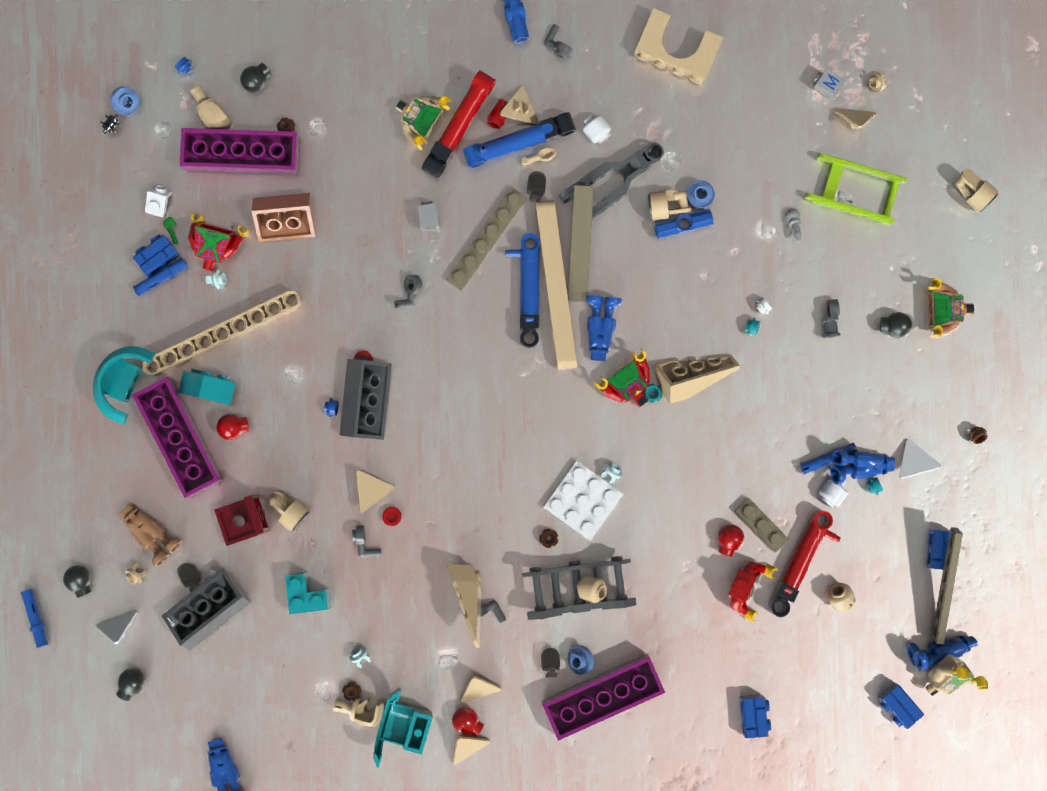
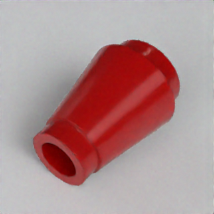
[487,99,508,129]

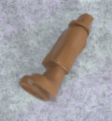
[119,503,182,567]

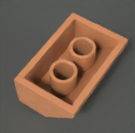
[252,193,315,242]

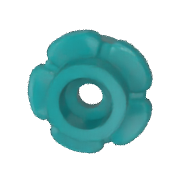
[745,318,761,336]
[643,384,662,403]
[867,477,883,495]

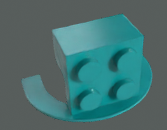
[93,346,156,425]
[373,687,433,768]

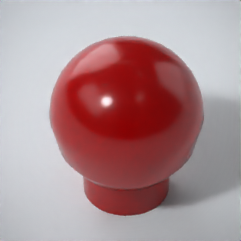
[216,414,249,440]
[718,524,745,557]
[452,707,484,737]

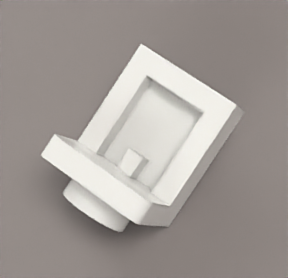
[145,185,172,217]

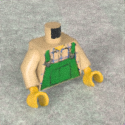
[396,96,453,150]
[925,654,988,696]

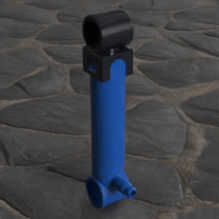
[463,112,577,168]
[505,233,540,349]

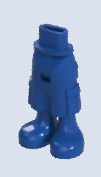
[586,295,622,361]
[830,449,895,485]
[906,635,978,671]
[207,738,243,791]

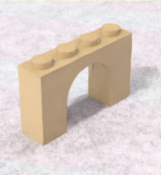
[634,8,723,84]

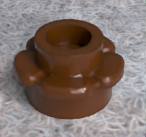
[277,117,295,132]
[969,427,988,444]
[539,529,558,548]
[342,682,362,701]

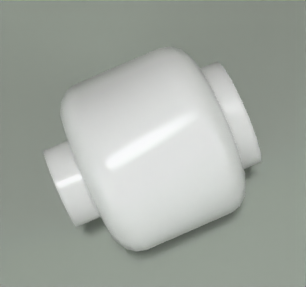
[583,115,611,144]
[819,479,848,508]

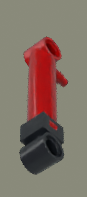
[421,70,497,179]
[768,510,841,617]

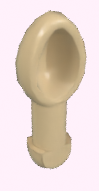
[521,147,557,166]

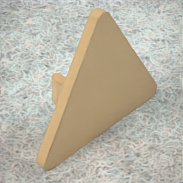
[500,86,539,125]
[834,108,876,130]
[355,470,394,512]
[460,676,501,703]
[452,735,490,765]

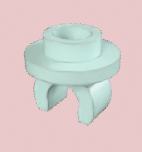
[205,270,227,289]
[601,463,622,484]
[349,646,371,668]

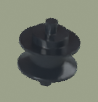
[100,114,121,134]

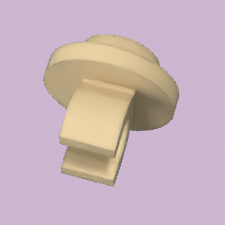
[869,73,889,92]
[125,563,147,584]

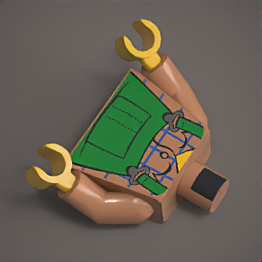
[928,278,974,338]

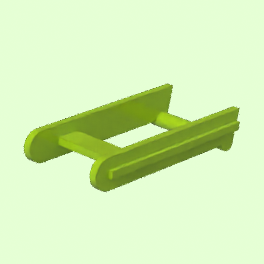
[804,154,907,225]

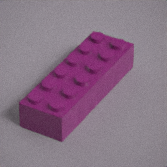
[180,128,300,174]
[132,377,224,498]
[542,654,665,741]

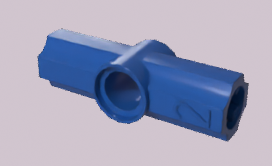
[504,0,529,43]
[654,209,714,239]

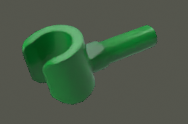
[163,217,178,244]

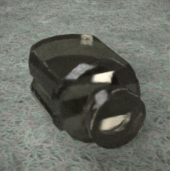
[527,171,546,202]
[177,563,201,593]
[541,648,560,678]

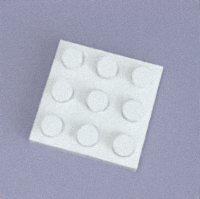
[543,461,624,541]

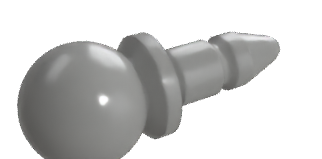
[785,208,802,242]

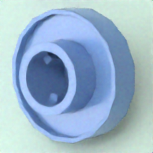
[110,86,139,115]
[687,180,715,209]
[568,646,594,675]

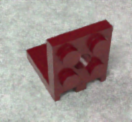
[214,494,272,546]

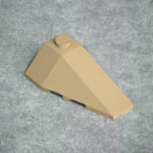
[654,355,740,404]
[446,564,482,649]

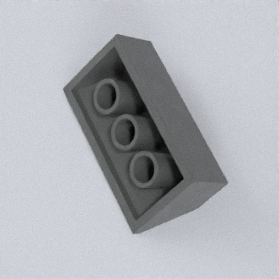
[339,359,392,440]
[162,568,251,650]

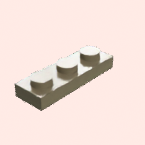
[735,498,789,553]

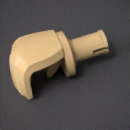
[191,86,231,129]
[333,698,384,727]

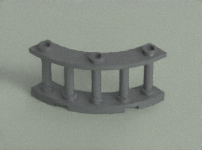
[522,556,636,620]

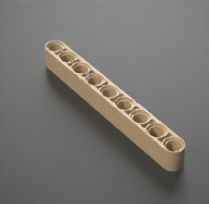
[535,200,577,370]
[142,290,302,376]

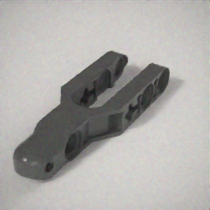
[559,142,664,219]

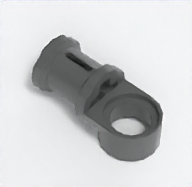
[821,299,841,338]

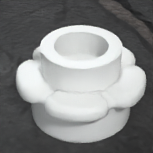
[755,297,773,314]

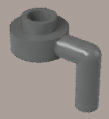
[544,24,573,59]
[394,275,423,308]
[352,525,381,557]
[481,600,507,623]

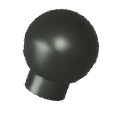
[240,63,272,93]
[880,312,912,338]
[63,565,91,598]
[116,668,145,701]

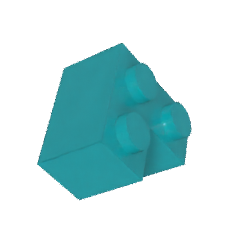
[178,368,236,405]
[285,572,331,615]

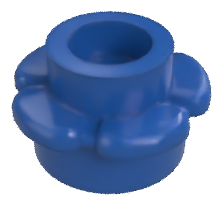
[175,57,193,74]
[324,398,339,417]

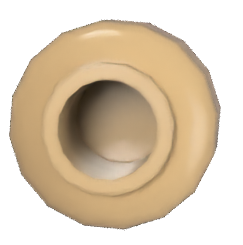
[577,575,607,603]
[828,583,856,612]

